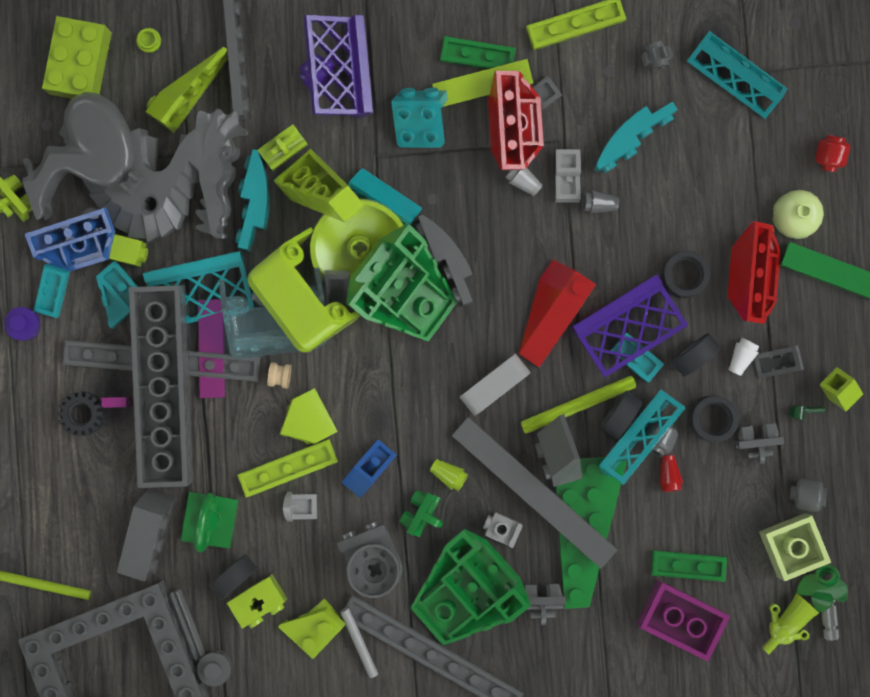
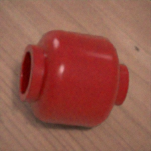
[815,135,850,172]

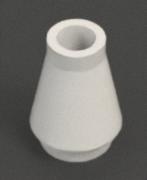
[728,337,759,376]

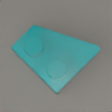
[96,261,139,329]

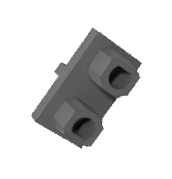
[734,423,784,465]
[524,584,566,625]

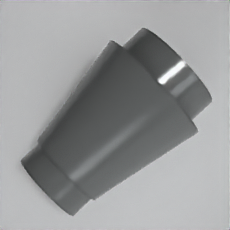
[581,190,619,214]

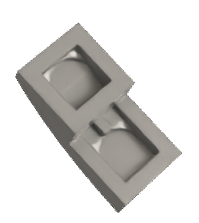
[555,149,581,202]

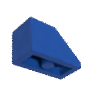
[341,439,397,498]

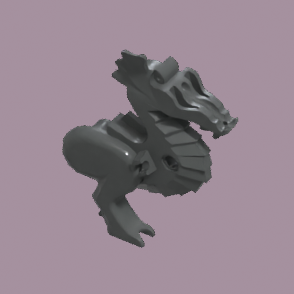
[22,92,248,243]

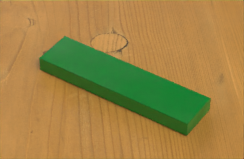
[780,242,870,299]

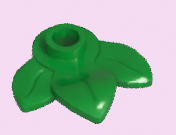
[797,565,848,612]

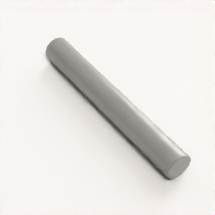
[340,607,378,678]

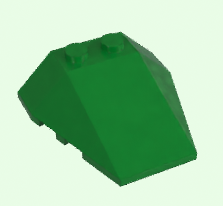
[346,223,457,342]
[411,529,531,645]

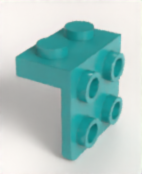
[391,88,448,148]

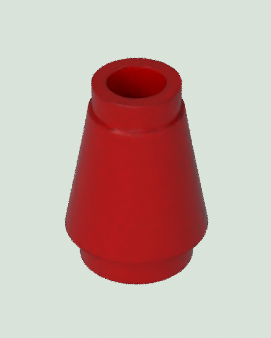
[659,455,683,492]

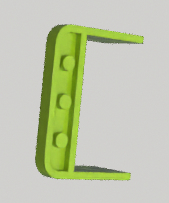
[247,227,360,352]

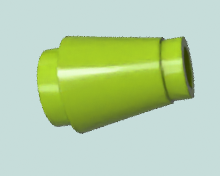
[430,459,468,491]

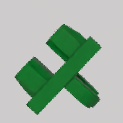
[399,491,444,537]

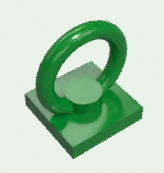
[181,491,239,553]

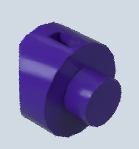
[4,307,40,341]

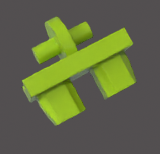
[258,124,308,171]
[0,175,32,222]

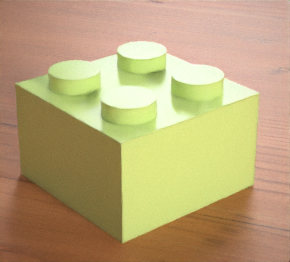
[759,513,831,581]

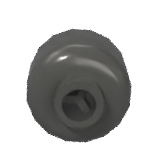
[642,421,678,457]
[790,478,827,512]

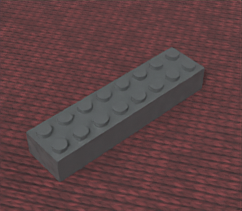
[129,285,193,488]

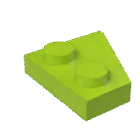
[278,607,346,659]

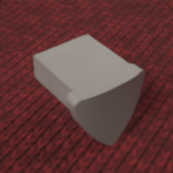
[283,492,318,522]

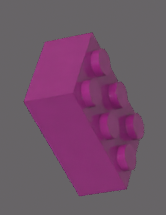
[636,579,730,662]

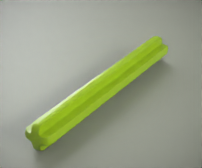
[521,376,636,433]

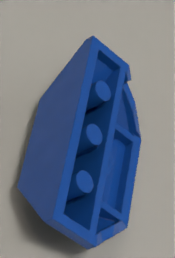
[25,207,115,271]

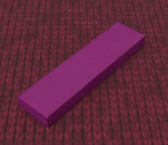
[198,299,225,398]

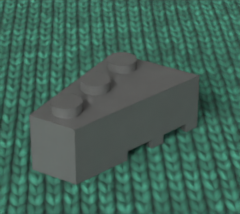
[117,488,176,582]

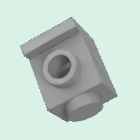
[483,511,523,548]

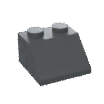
[535,414,582,487]

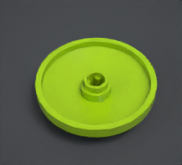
[310,198,403,282]

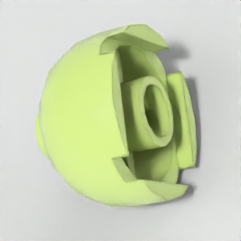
[772,190,824,239]

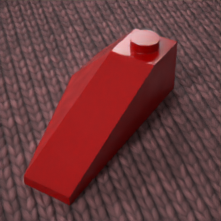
[519,259,596,367]

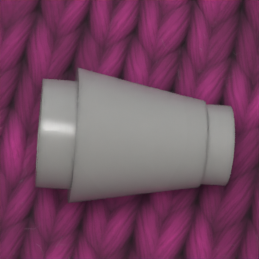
[505,168,542,196]

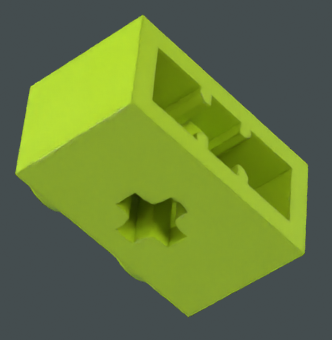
[227,574,287,629]

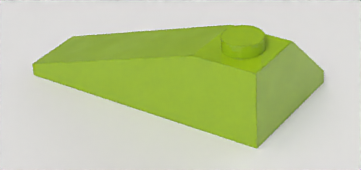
[145,47,228,133]

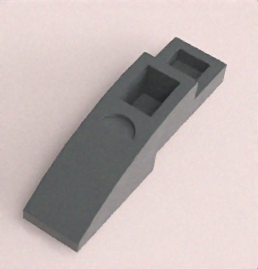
[415,215,473,306]

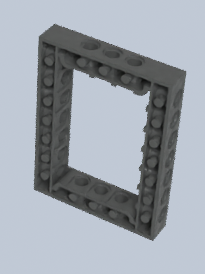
[18,580,209,697]

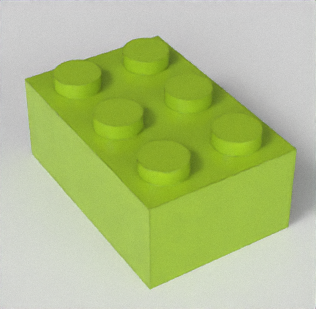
[42,16,112,99]

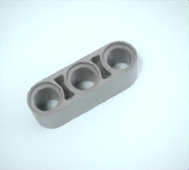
[460,353,531,416]

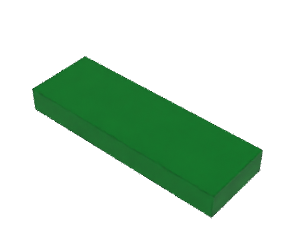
[440,36,516,70]
[650,550,727,582]

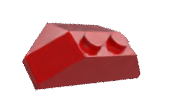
[488,71,544,170]
[727,221,781,324]

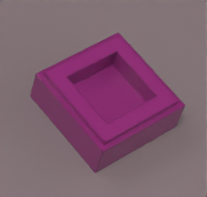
[101,397,132,408]

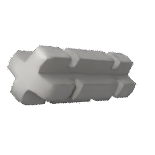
[822,600,839,641]

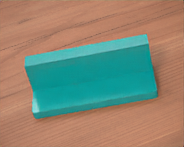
[348,169,422,226]

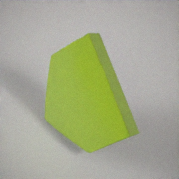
[279,388,338,444]

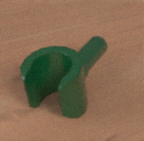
[790,405,826,420]

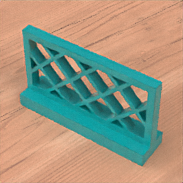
[143,250,255,324]

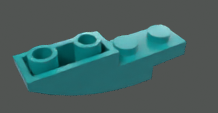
[594,102,678,173]
[236,150,270,252]

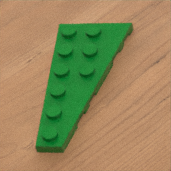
[556,457,627,609]

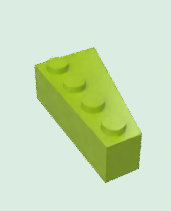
[273,149,364,222]

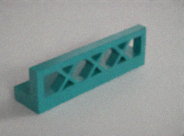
[687,31,788,119]
[599,390,685,485]

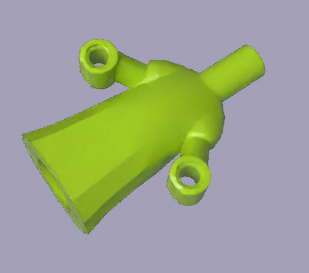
[762,593,819,654]

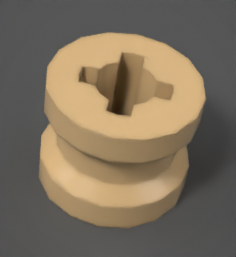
[268,362,291,389]

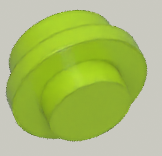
[136,28,161,53]

